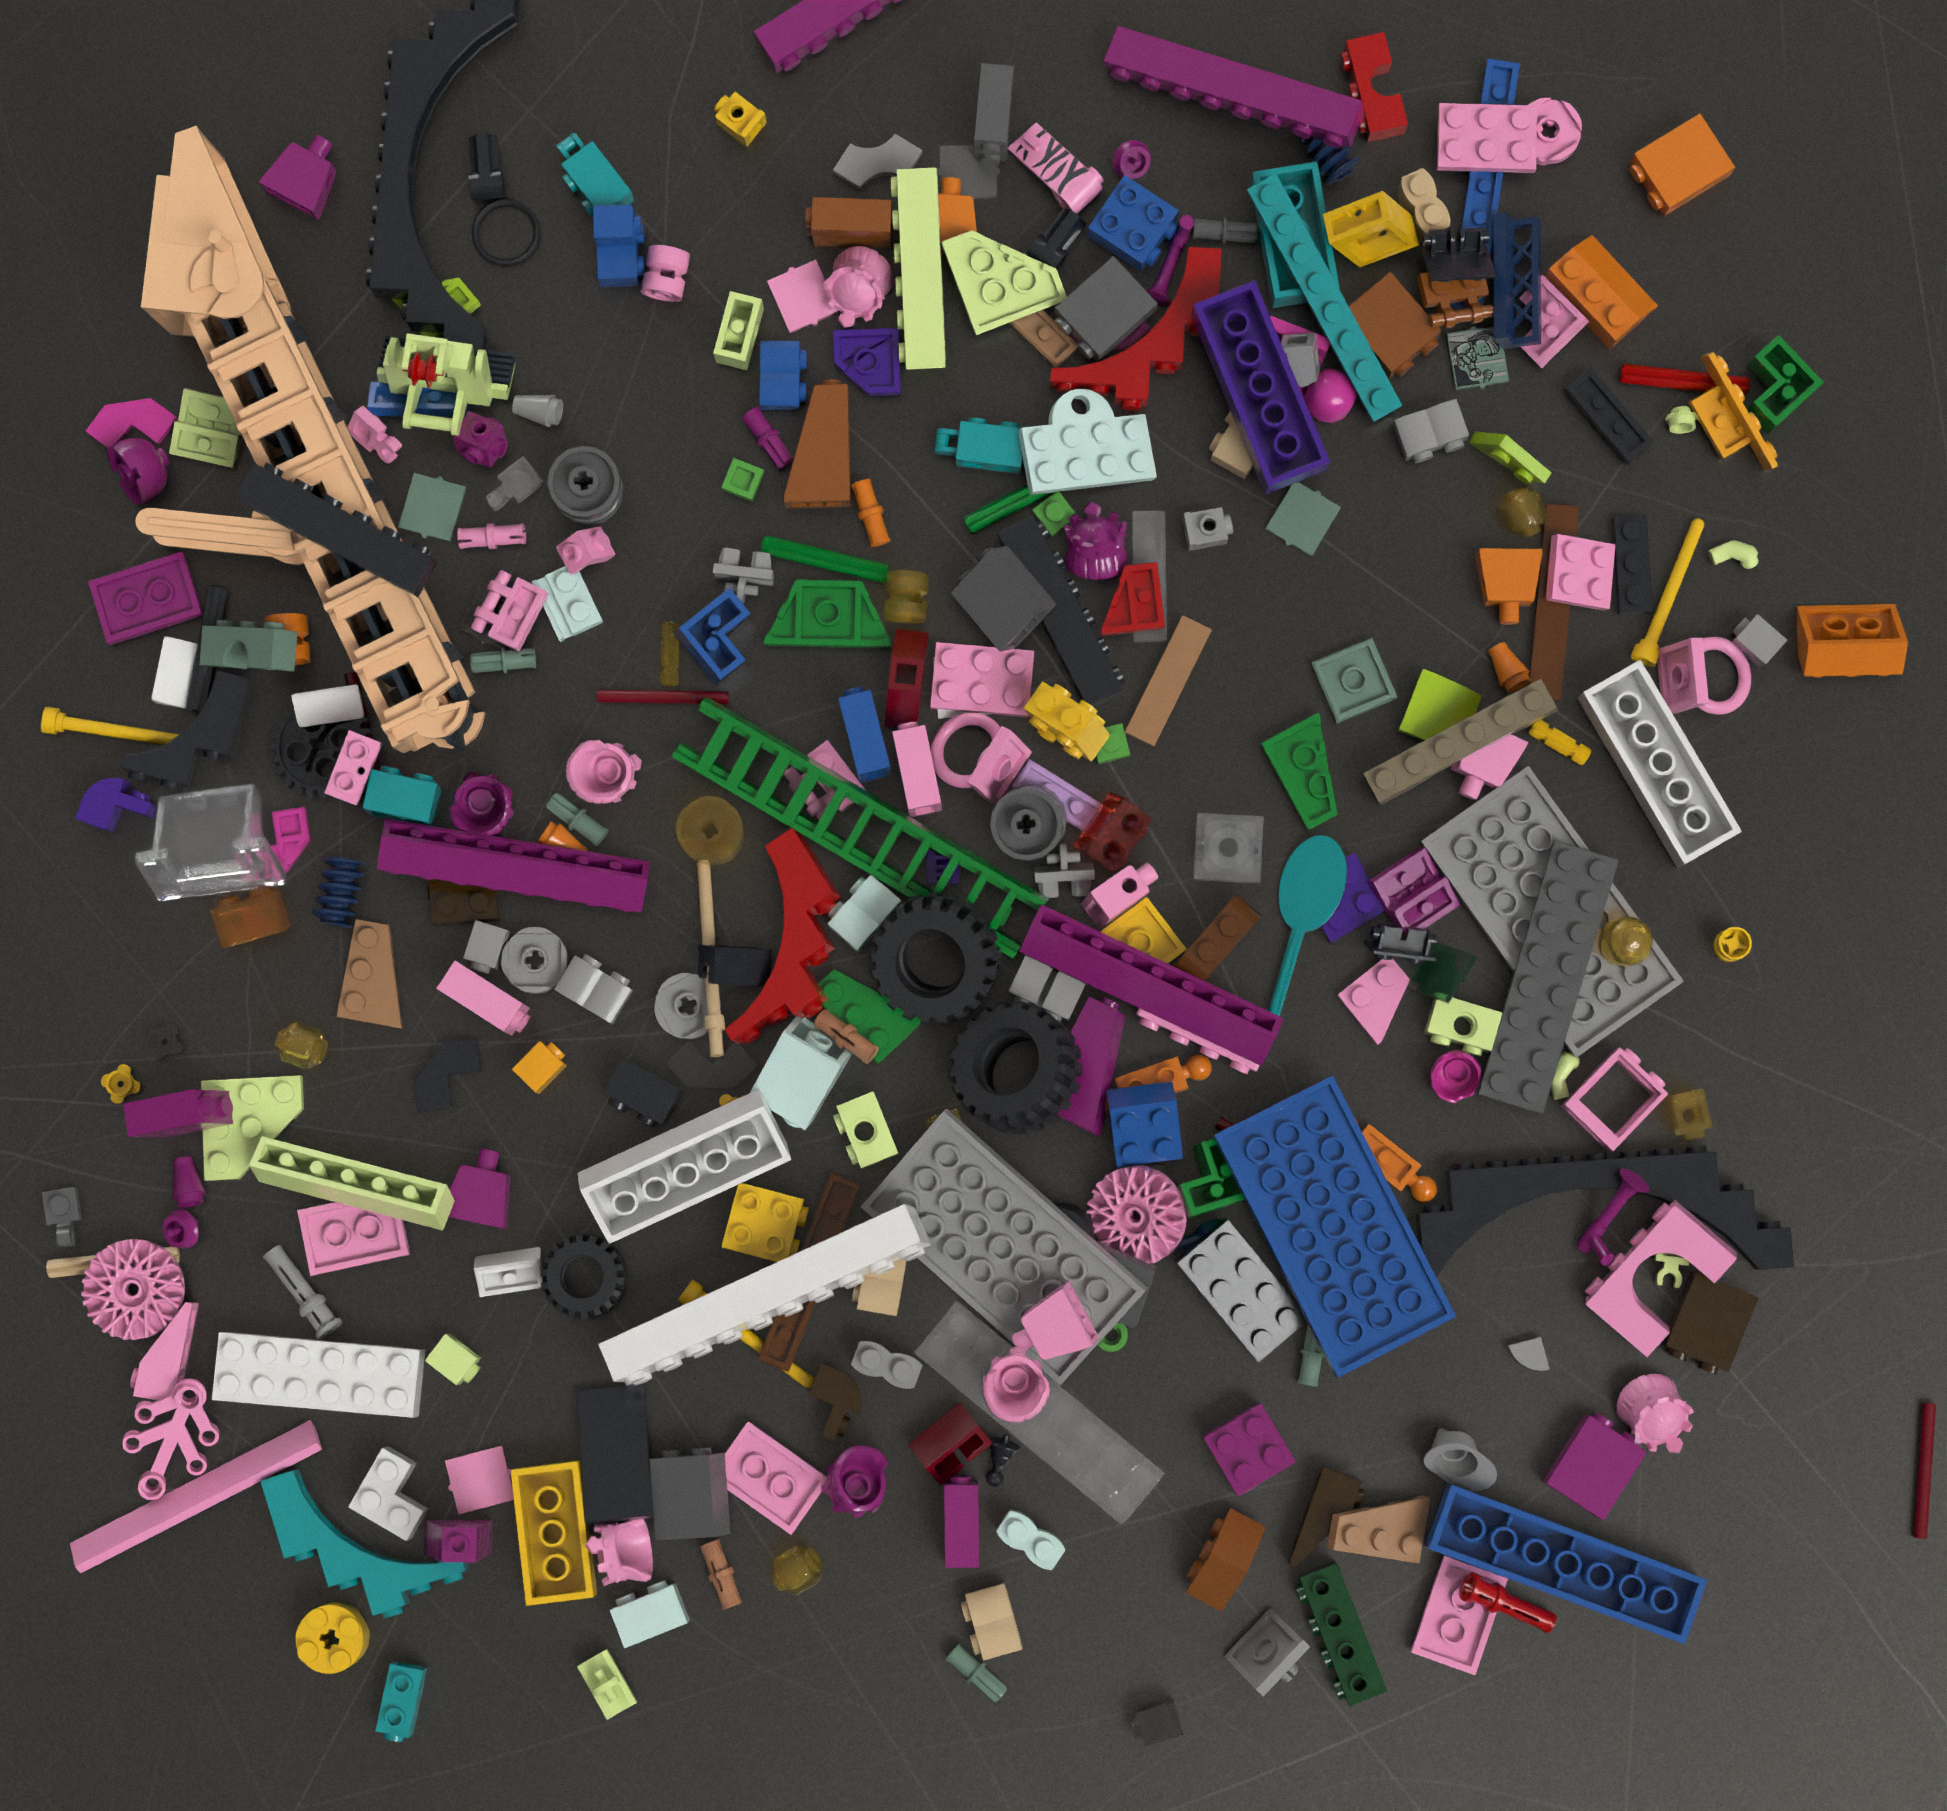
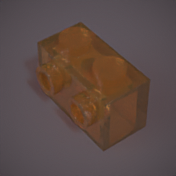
[210,885,291,949]

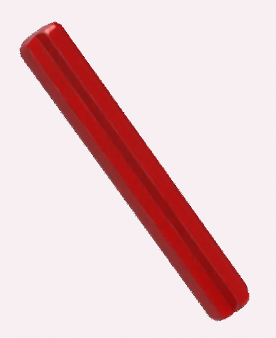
[1619,364,1750,396]

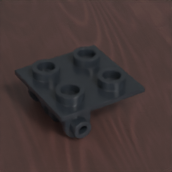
[1419,227,1497,282]

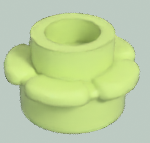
[1665,406,1697,434]

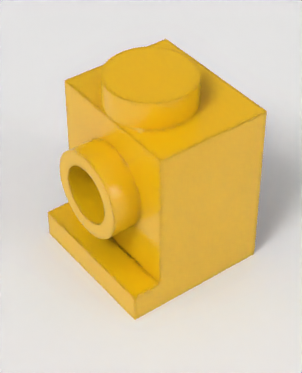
[714,92,767,147]

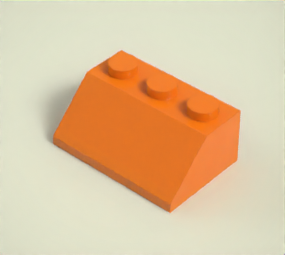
[1545,235,1658,350]
[1796,604,1908,678]

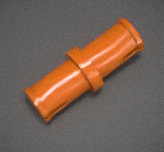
[851,478,891,548]

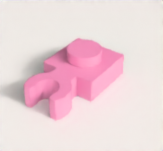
[347,405,402,464]

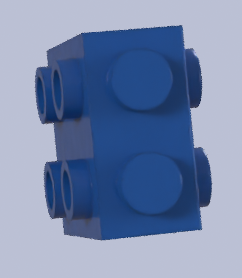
[1087,175,1179,272]

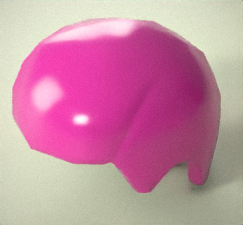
[1304,368,1356,423]
[1431,1050,1482,1103]

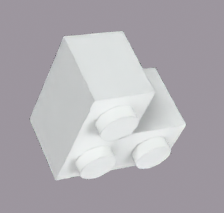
[348,1446,429,1541]

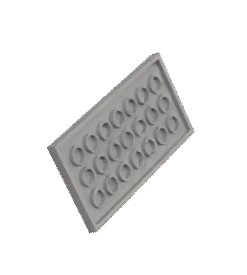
[1420,766,1684,1057]
[861,1109,1147,1385]

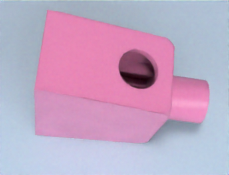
[1451,717,1528,800]
[1080,863,1158,931]
[1012,1281,1099,1360]

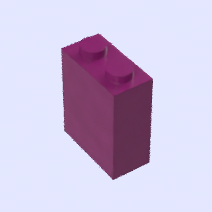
[123,1089,233,1138]
[1542,1413,1647,1521]
[944,1475,979,1568]

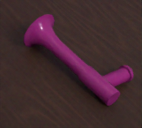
[1145,215,1194,307]
[1576,1169,1649,1266]

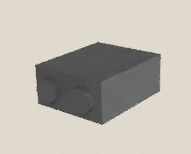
[974,63,1014,165]
[1054,256,1158,362]
[951,546,1057,652]
[649,1447,731,1540]

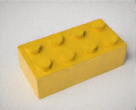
[511,1460,597,1606]

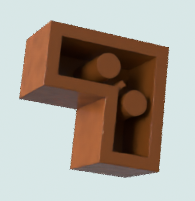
[1186,1508,1266,1612]

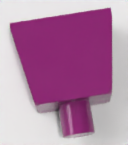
[259,135,336,220]
[449,1148,510,1229]

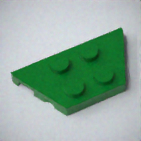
[764,579,891,649]

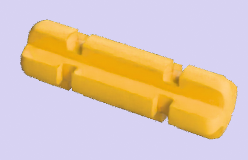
[1529,720,1591,765]

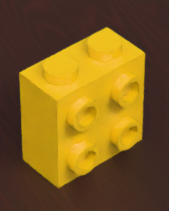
[1024,681,1110,762]
[721,1183,809,1262]

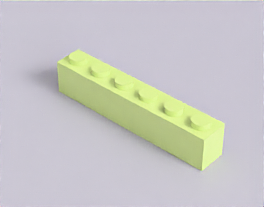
[891,168,946,369]
[249,1136,455,1231]

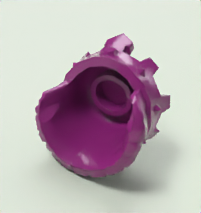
[1064,501,1129,580]
[449,772,514,836]
[821,1445,888,1518]

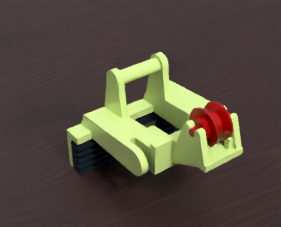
[377,334,516,436]

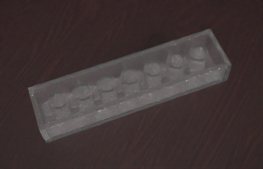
[914,1301,1165,1526]

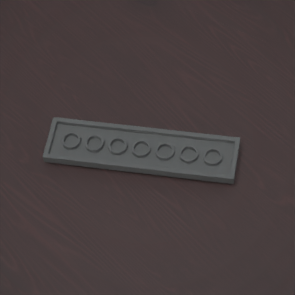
[1477,840,1619,1114]

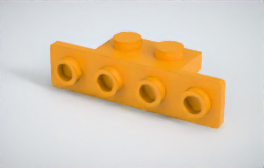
[1688,352,1778,470]

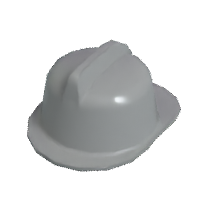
[1424,1428,1497,1492]

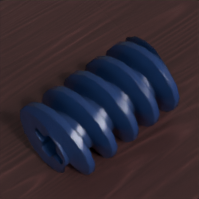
[1300,136,1360,186]
[312,856,367,929]

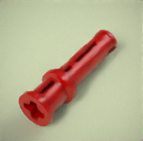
[1459,1572,1557,1633]

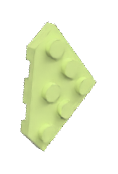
[940,230,1067,335]
[201,1075,304,1181]

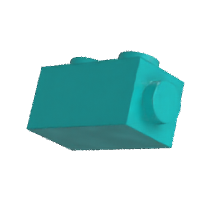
[375,1661,428,1742]

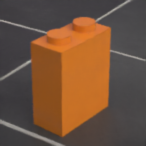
[1629,114,1735,216]

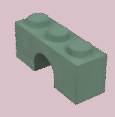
[199,620,298,671]

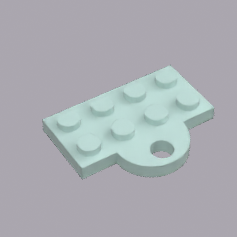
[1018,389,1157,495]

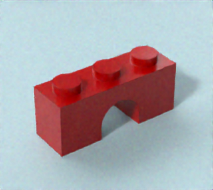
[1340,32,1408,143]

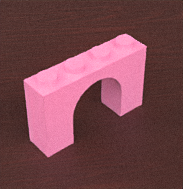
[1585,1200,1737,1357]

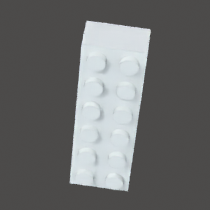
[1577,660,1742,868]
[577,1089,791,1244]
[212,1332,425,1418]

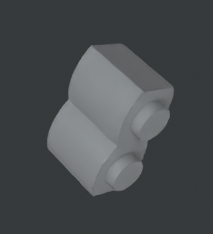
[1392,399,1469,463]
[554,954,633,1025]
[851,1341,923,1389]

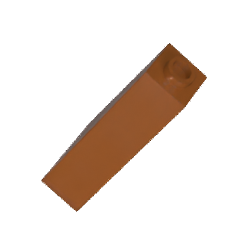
[784,379,851,508]

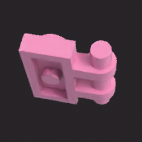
[470,570,549,652]
[783,740,865,821]

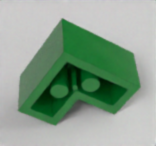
[1747,335,1824,434]
[1177,1138,1245,1219]

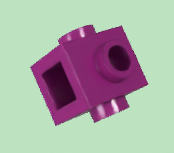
[453,411,508,468]

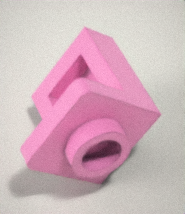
[557,526,616,574]

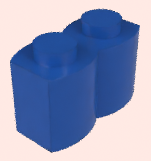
[760,341,807,410]

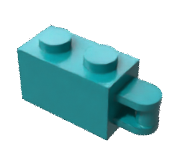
[556,132,634,218]
[934,418,1023,474]

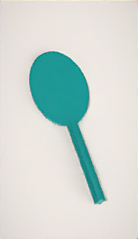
[1268,835,1347,1016]

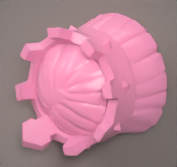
[822,246,895,328]
[566,740,642,804]
[982,1346,1050,1423]
[1616,1374,1694,1453]
[585,1519,653,1586]

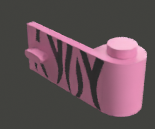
[1008,122,1104,214]

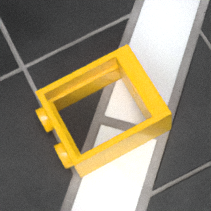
[1323,191,1419,268]

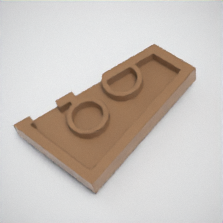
[336,919,403,1029]
[1327,1495,1431,1563]

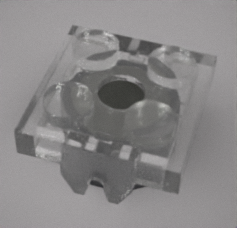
[1193,813,1264,884]

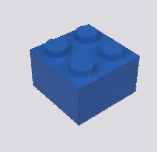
[1106,1081,1183,1167]

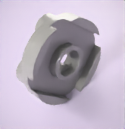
[501,927,569,994]
[654,973,721,1039]

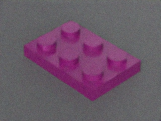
[88,551,203,645]

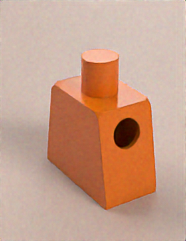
[938,177,977,254]
[1475,548,1542,625]

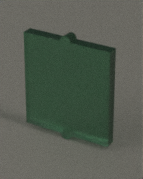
[1407,942,1477,1004]

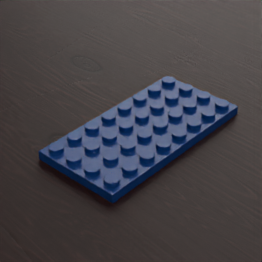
[1213,1075,1456,1378]

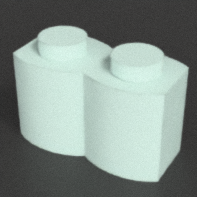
[827,875,902,952]
[996,1509,1065,1570]

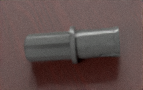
[1193,218,1258,244]

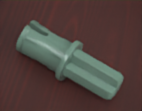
[470,647,537,674]
[546,793,609,846]
[1297,1325,1325,1387]
[945,1643,1007,1702]

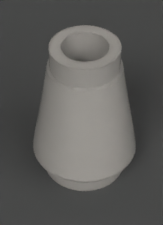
[512,395,563,427]

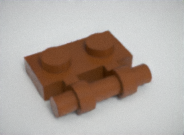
[1416,272,1494,329]

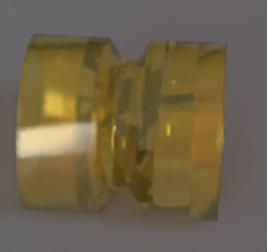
[884,570,929,624]

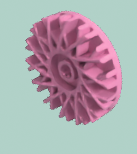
[1087,1165,1187,1264]
[81,1239,185,1340]

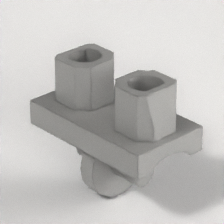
[713,548,775,604]
[1034,843,1095,898]

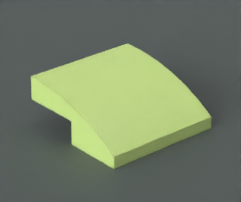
[169,388,250,468]

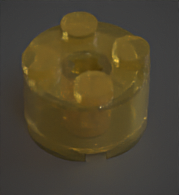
[676,796,745,866]

